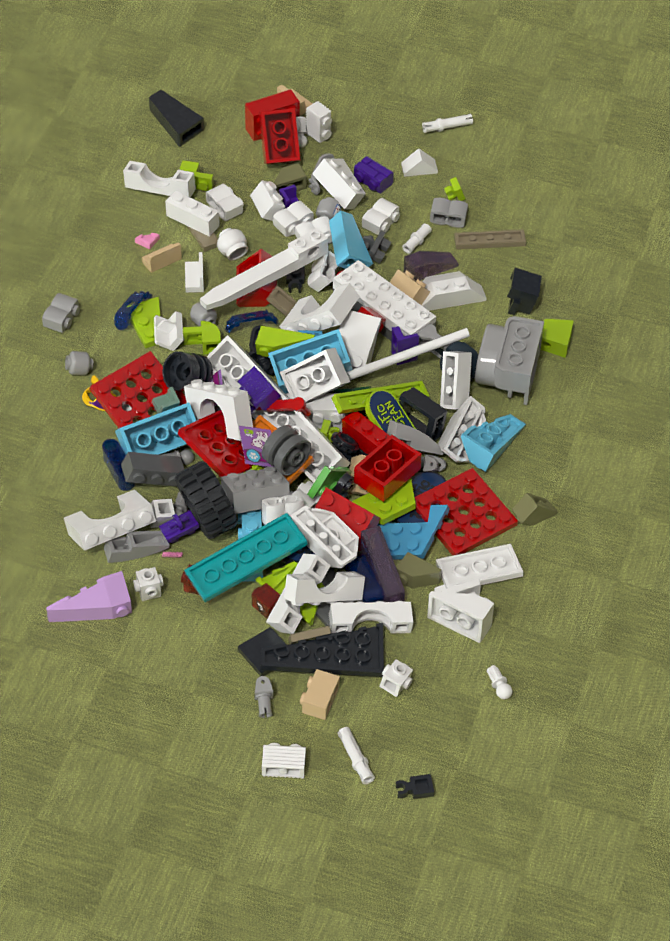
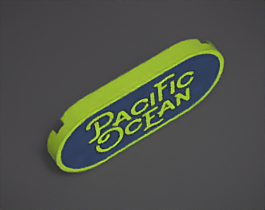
[365,389,419,451]

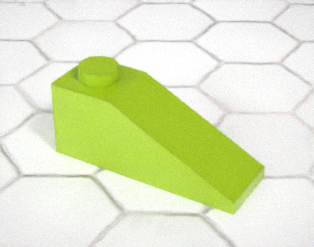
[255,326,315,357]

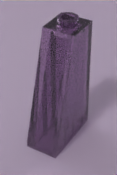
[360,526,405,602]

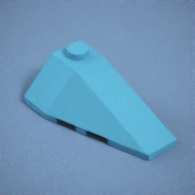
[461,414,526,472]

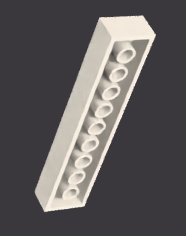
[207,335,351,483]

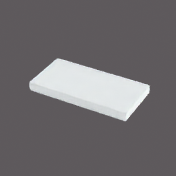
[436,544,523,589]

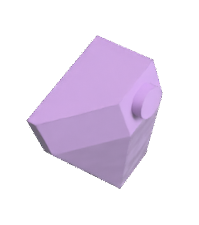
[46,571,132,622]

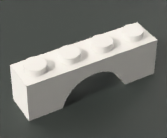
[123,161,196,198]
[266,554,331,634]
[284,571,365,606]
[329,601,413,633]

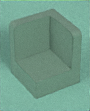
[152,387,180,414]

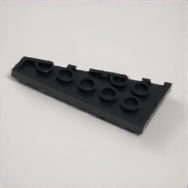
[260,623,384,677]

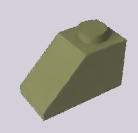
[274,163,307,194]
[512,493,558,526]
[395,552,442,588]

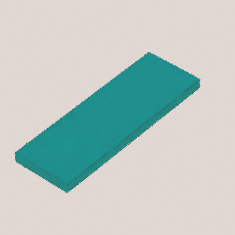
[184,513,308,602]

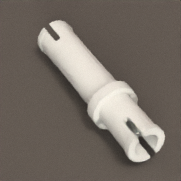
[422,114,473,133]
[337,727,375,784]

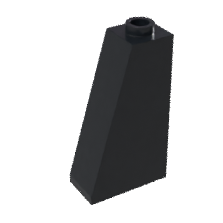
[149,89,204,147]

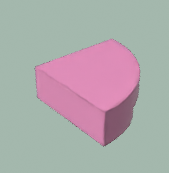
[135,233,160,249]

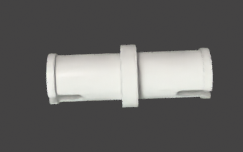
[402,223,432,254]

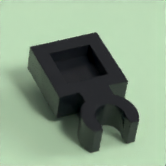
[286,266,305,293]
[395,774,434,799]

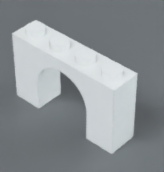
[279,283,360,332]
[184,379,253,441]
[64,489,156,551]

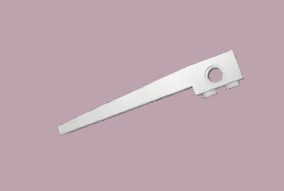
[200,228,328,310]

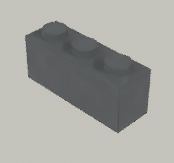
[121,452,184,486]

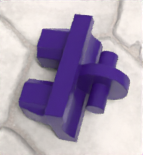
[159,510,199,544]

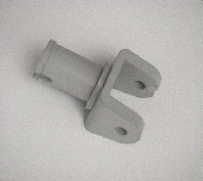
[421,454,446,472]
[254,676,273,718]

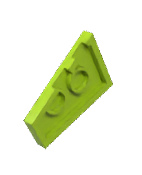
[125,296,160,349]

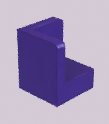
[279,185,299,209]

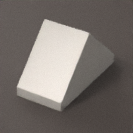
[401,149,438,177]

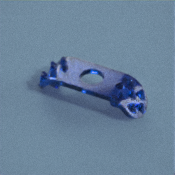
[114,291,153,330]
[225,309,278,333]

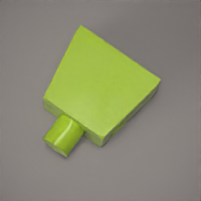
[541,319,574,358]

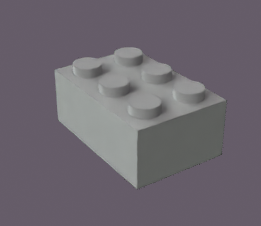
[221,467,290,514]

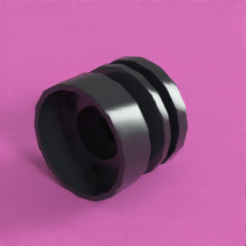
[162,351,213,391]

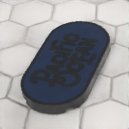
[394,471,446,523]

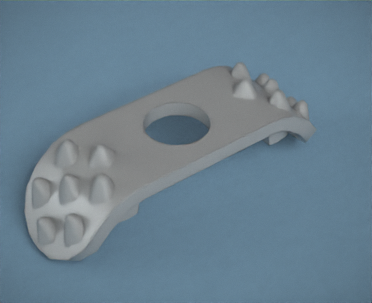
[309,153,335,195]

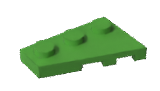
[307,466,352,499]

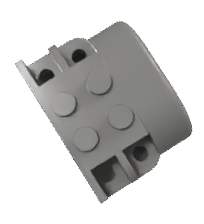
[475,316,544,405]

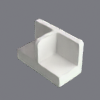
[154,311,183,351]

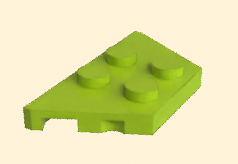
[352,478,416,525]
[255,561,324,626]

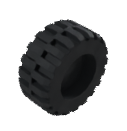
[175,461,238,539]

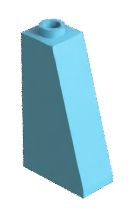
[329,210,373,269]

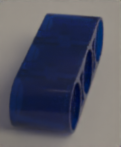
[102,439,135,491]
[344,554,384,603]

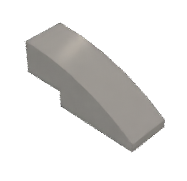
[387,420,444,455]
[104,531,170,563]

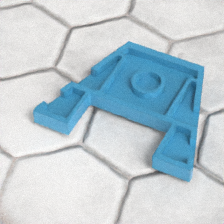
[378,505,449,560]

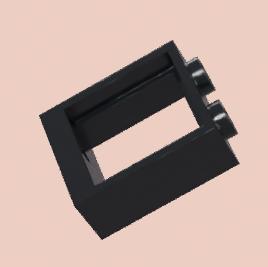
[399,387,447,442]

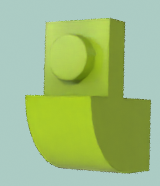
[180,160,213,194]
[183,321,221,355]

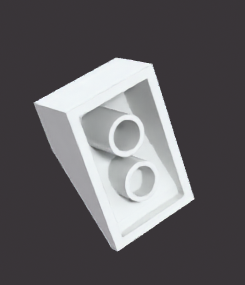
[339,310,382,369]
[280,348,350,402]
[427,591,494,643]

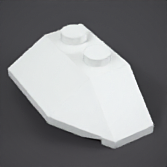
[421,271,487,311]
[438,396,486,463]
[290,505,359,568]

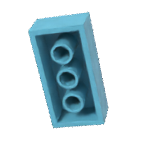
[268,329,353,393]
[115,402,202,457]

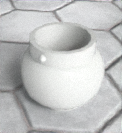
[217,228,248,261]

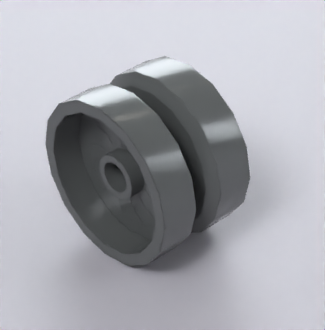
[261,425,311,475]

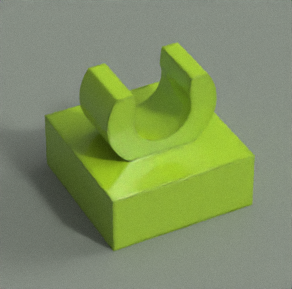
[444,177,465,201]
[320,420,340,442]

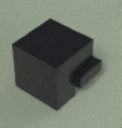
[507,268,542,315]

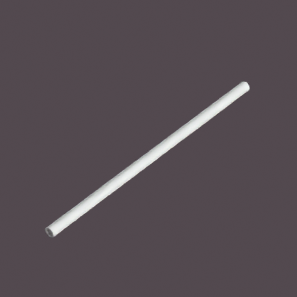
[286,328,470,399]

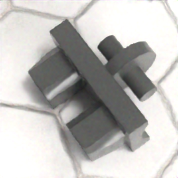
[362,230,391,264]

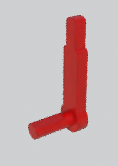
[253,397,311,417]

